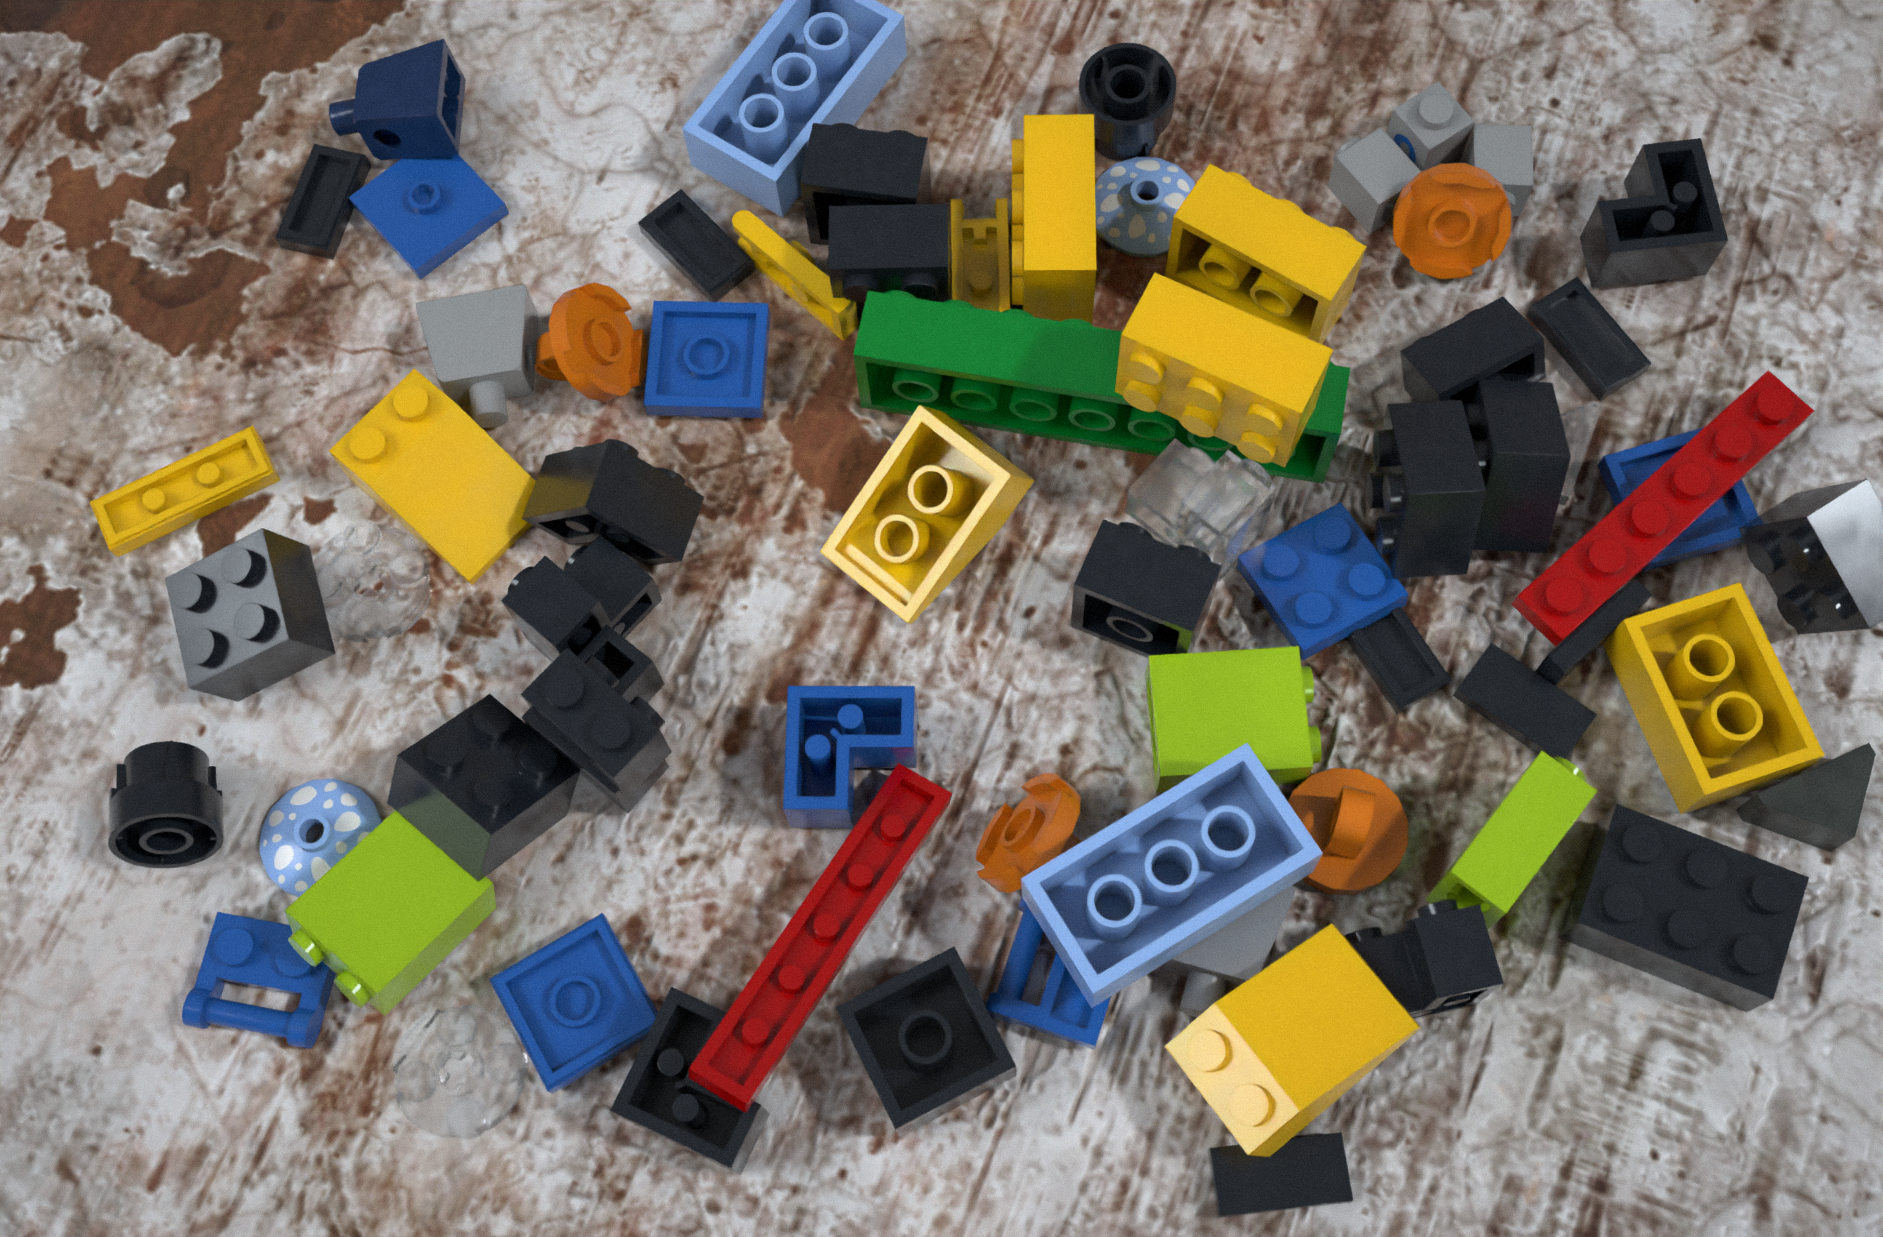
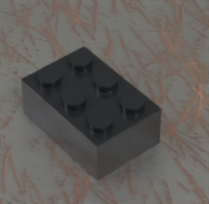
[1558,804,1809,1012]

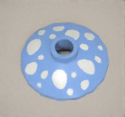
[1095,157,1195,257]
[260,779,383,897]

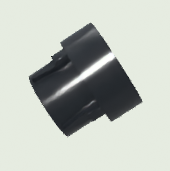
[1078,43,1177,161]
[108,740,224,868]

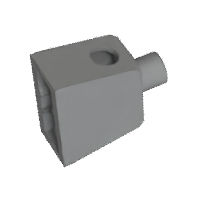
[416,284,538,428]
[1162,886,1296,1017]

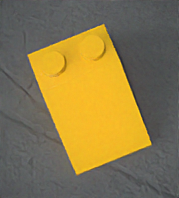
[329,368,536,585]
[820,405,1035,623]
[1165,923,1421,1157]

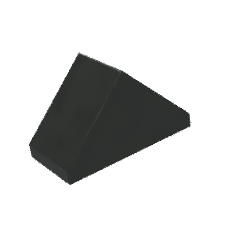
[1736,743,1876,852]

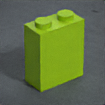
[1145,646,1322,793]
[1425,751,1597,929]
[285,810,497,1016]

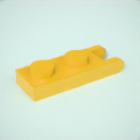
[951,198,1011,312]
[732,210,859,341]

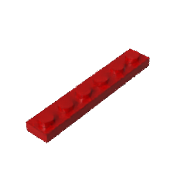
[1511,370,1814,647]
[689,763,952,1113]

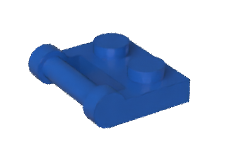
[985,897,1111,1050]
[182,912,336,1049]

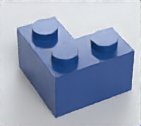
[783,686,918,828]

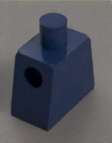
[329,39,466,160]

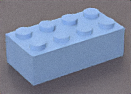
[682,0,907,218]
[1021,743,1323,1008]

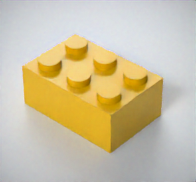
[1012,114,1097,324]
[1165,164,1367,344]
[1115,272,1333,467]
[1603,582,1825,814]

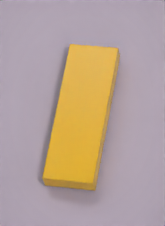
[89,425,281,557]

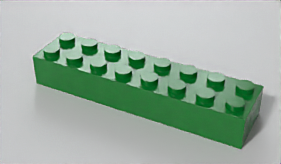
[853,290,1350,484]

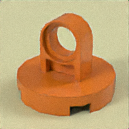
[1393,163,1512,279]
[534,282,648,402]
[1288,768,1408,896]
[975,773,1082,893]

